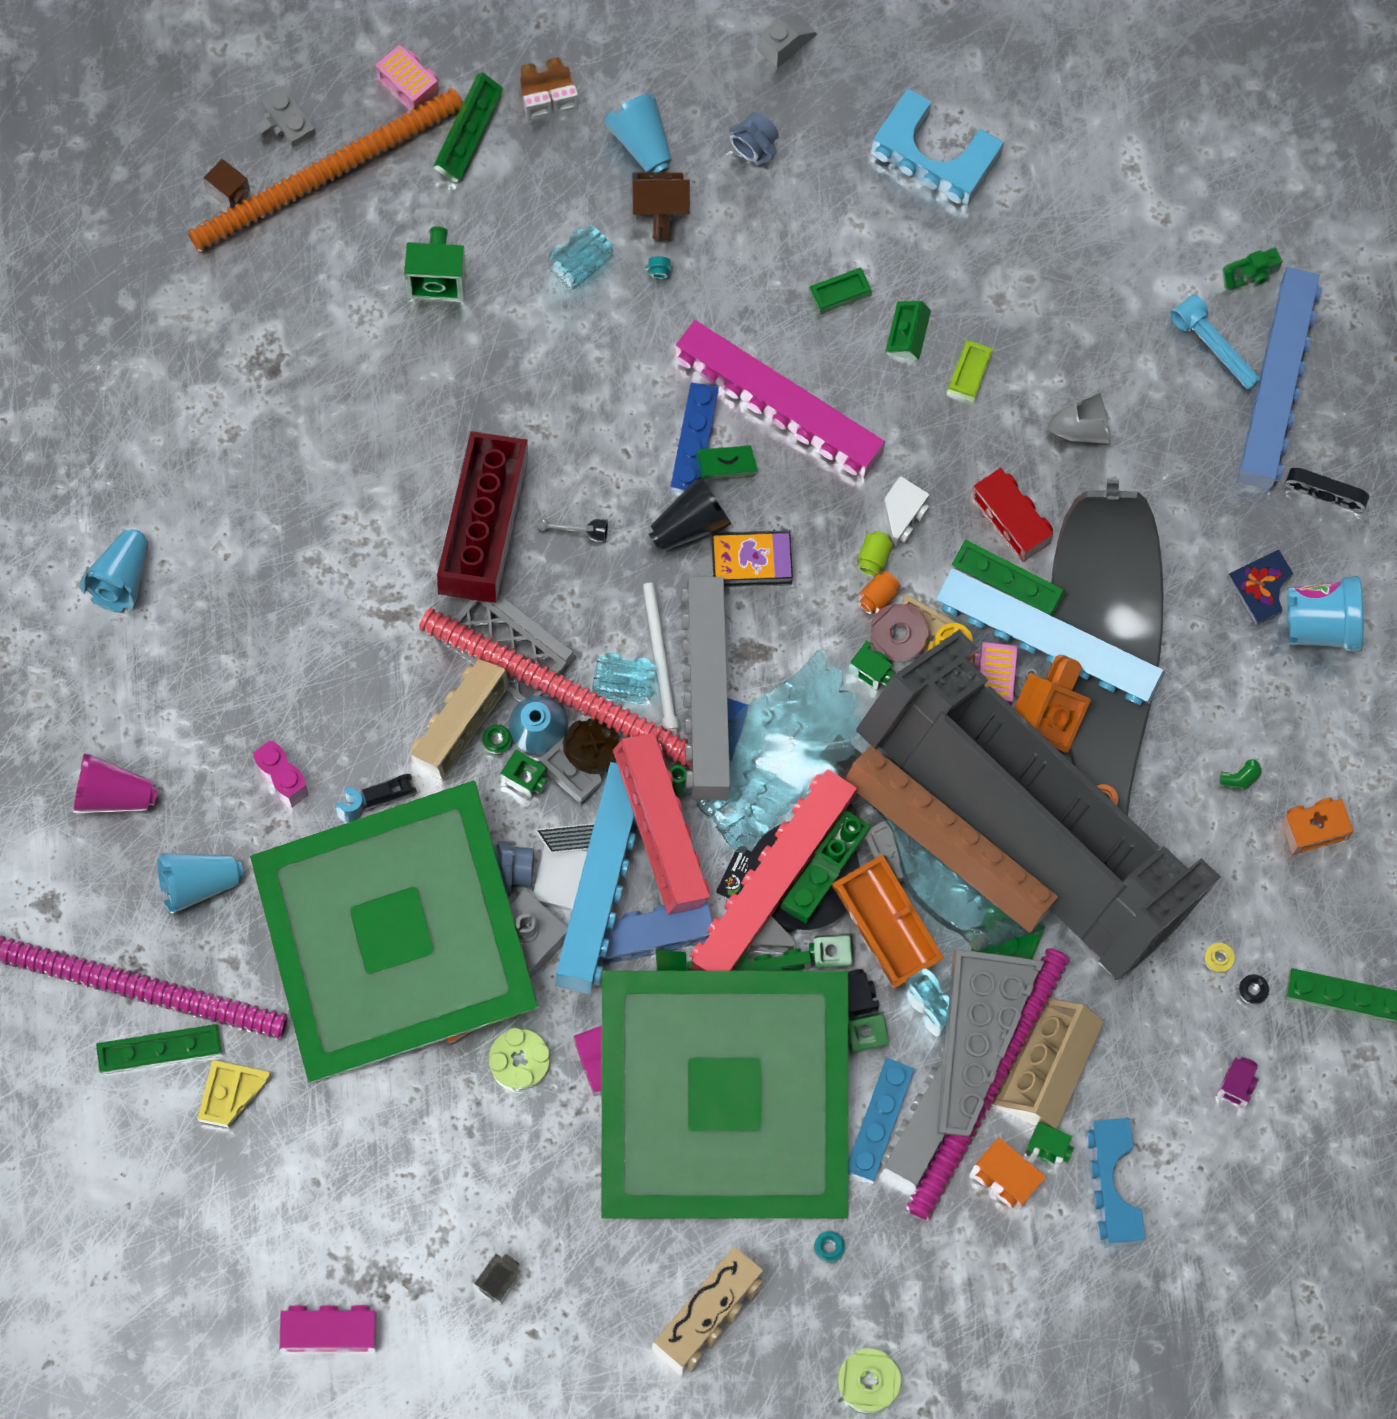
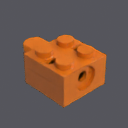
[1014,655,1091,753]

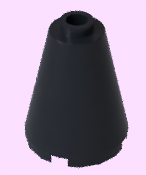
[649,476,732,550]

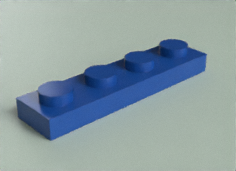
[670,382,719,493]

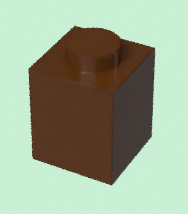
[203,159,250,209]

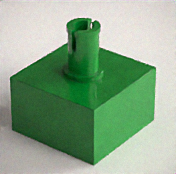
[404,226,466,301]

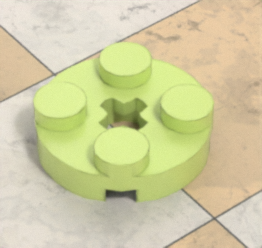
[489,1028,549,1091]
[838,1348,901,1413]

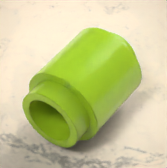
[857,531,893,576]

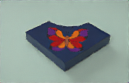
[1227,549,1293,626]

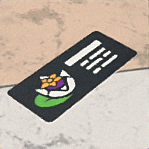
[716,846,752,898]

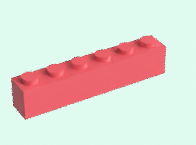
[613,733,710,915]

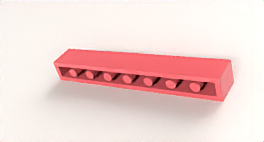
[690,768,857,971]

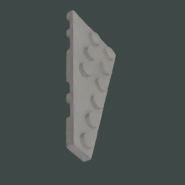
[937,949,1044,1137]

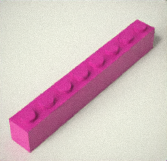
[675,320,885,478]

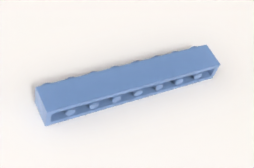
[1237,267,1322,490]

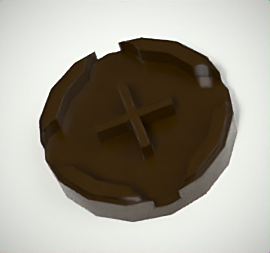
[562,719,619,774]

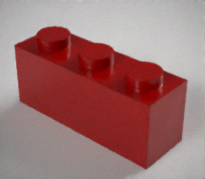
[970,467,1054,562]

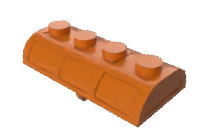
[831,854,944,989]

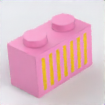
[375,45,439,110]
[973,642,1018,705]

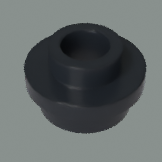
[1239,974,1269,1005]

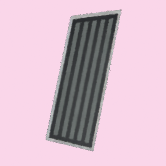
[534,823,595,853]

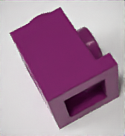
[1216,1057,1259,1109]

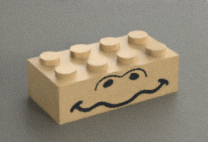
[653,1246,764,1376]

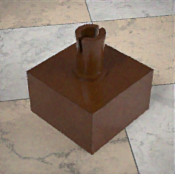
[632,172,690,240]

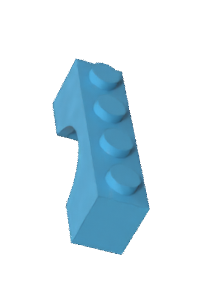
[1085,1118,1145,1248]

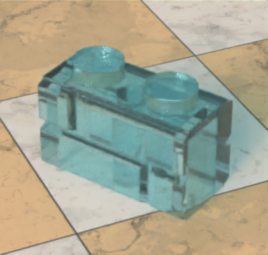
[548,224,613,291]
[592,653,656,706]

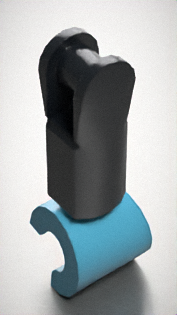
[335,774,417,822]

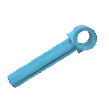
[1170,294,1260,390]

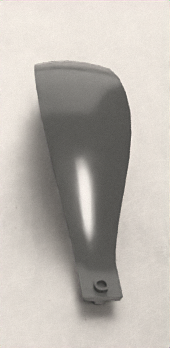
[1051,478,1164,816]

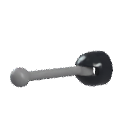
[538,519,608,543]

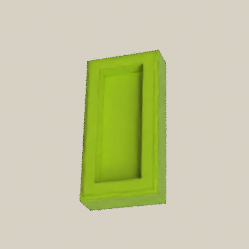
[947,339,993,402]

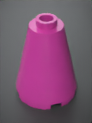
[73,753,157,813]

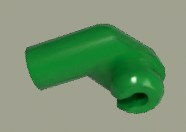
[1219,759,1262,789]

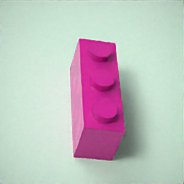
[279,1305,377,1353]

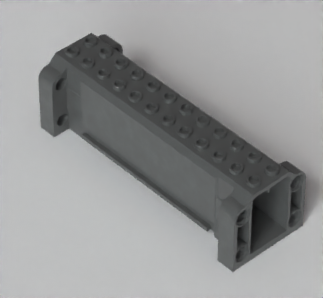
[856,630,1221,982]

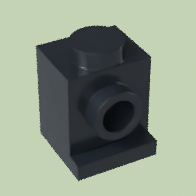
[848,969,880,1019]

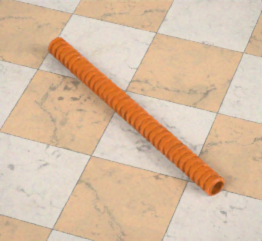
[188,88,463,252]

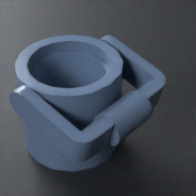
[728,112,779,165]
[497,841,534,896]

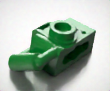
[1223,247,1283,290]

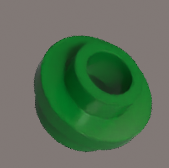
[482,725,512,754]

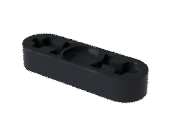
[1285,468,1370,512]

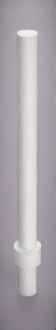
[643,583,680,736]

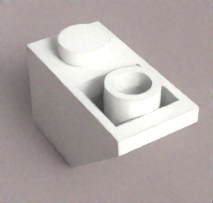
[882,476,930,549]

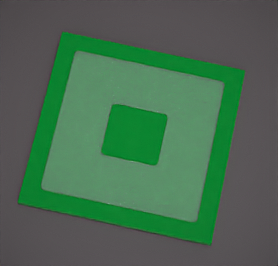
[250,780,539,1084]
[601,971,848,1219]

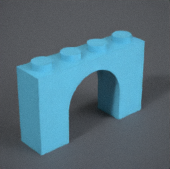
[871,88,1004,206]

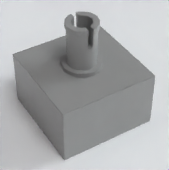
[510,889,568,978]

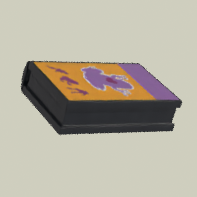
[711,529,793,588]

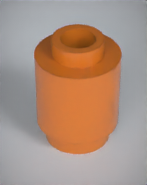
[858,571,901,614]

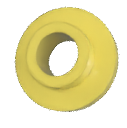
[1204,943,1235,973]

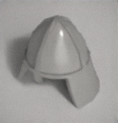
[1047,390,1111,444]

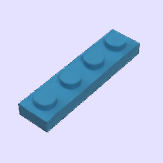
[848,1058,915,1183]

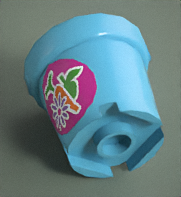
[1287,576,1364,652]

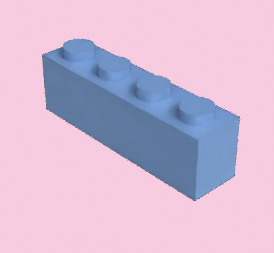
[598,901,712,966]

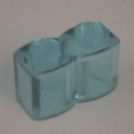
[904,968,949,1037]

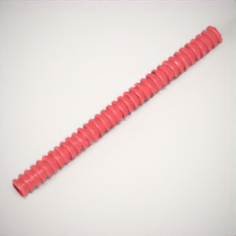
[419,607,690,770]

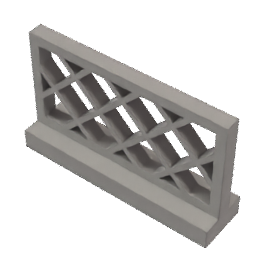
[442,593,576,702]

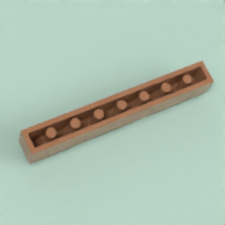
[845,745,1058,933]

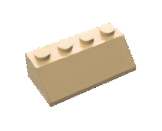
[411,659,510,781]
[991,998,1104,1129]

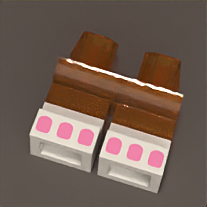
[519,57,578,120]

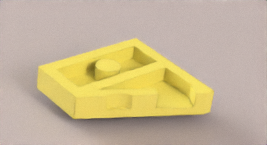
[197,1060,271,1127]

